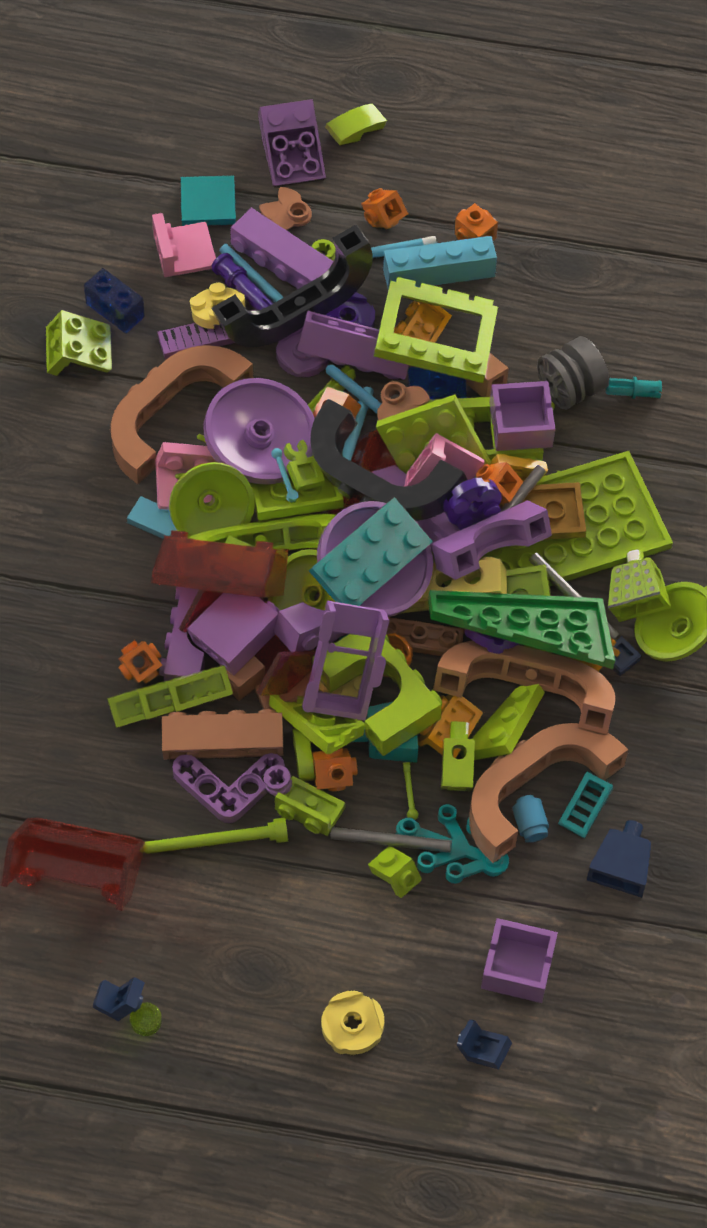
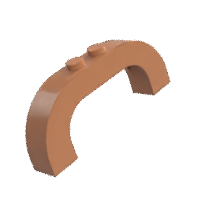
[111,345,253,484]
[433,640,615,735]
[469,723,628,863]

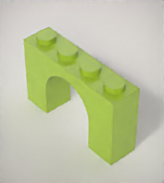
[312,634,442,756]

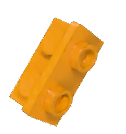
[394,300,452,343]
[418,695,483,758]

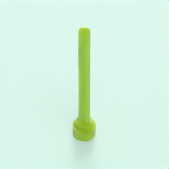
[142,817,288,854]

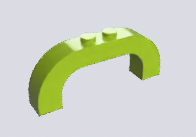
[176,514,336,579]

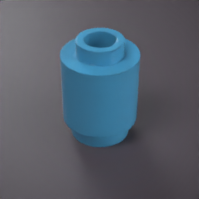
[512,795,549,842]

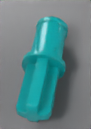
[605,377,662,399]

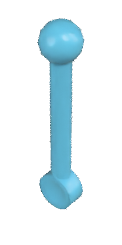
[271,448,299,502]

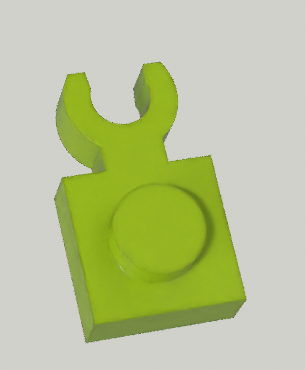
[283,440,325,492]

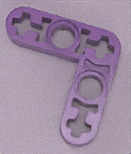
[172,753,285,823]

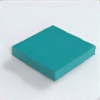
[181,176,236,226]

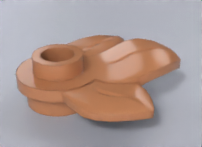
[259,187,312,231]
[377,381,430,420]

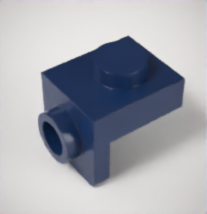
[93,977,145,1021]
[457,1020,512,1070]

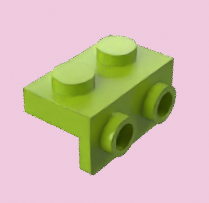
[275,776,346,836]

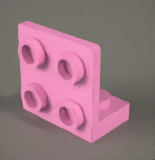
[152,213,216,278]
[404,433,484,487]
[155,442,216,510]

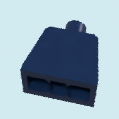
[587,820,651,898]

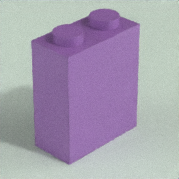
[187,580,280,676]

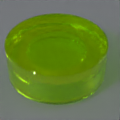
[130,1002,162,1036]

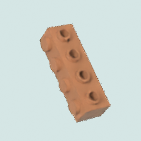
[162,709,283,760]

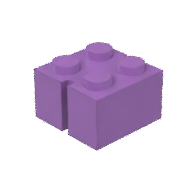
[489,381,556,451]
[481,918,558,1003]

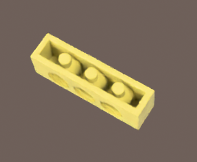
[402,557,507,613]

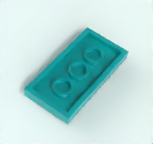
[309,497,433,606]

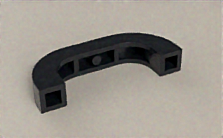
[211,225,373,347]
[310,399,468,521]

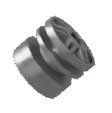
[537,336,610,410]

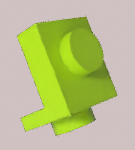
[368,846,422,898]

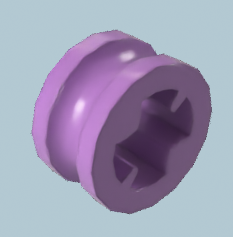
[263,765,292,796]

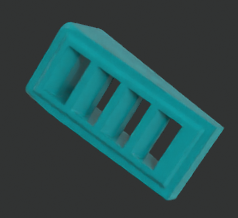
[558,772,613,839]

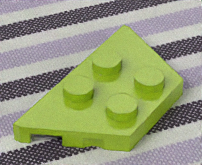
[269,694,365,754]

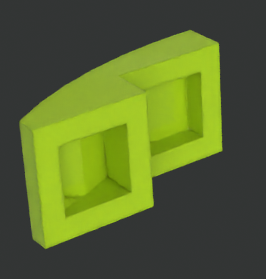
[325,103,387,145]

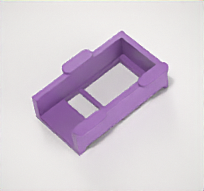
[302,601,389,721]

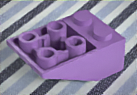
[258,99,326,186]

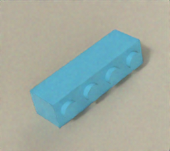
[383,236,497,289]

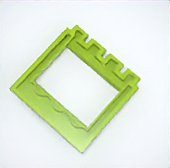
[374,277,498,383]

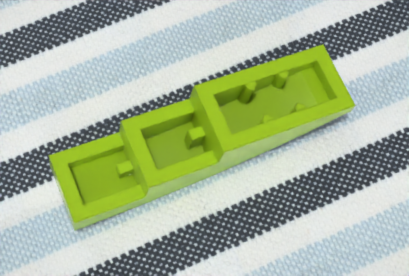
[107,665,233,727]

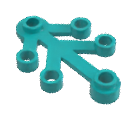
[395,804,509,884]

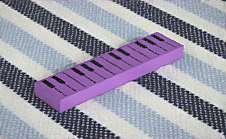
[157,309,256,359]

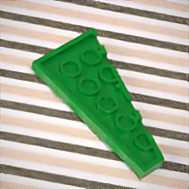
[428,590,615,669]

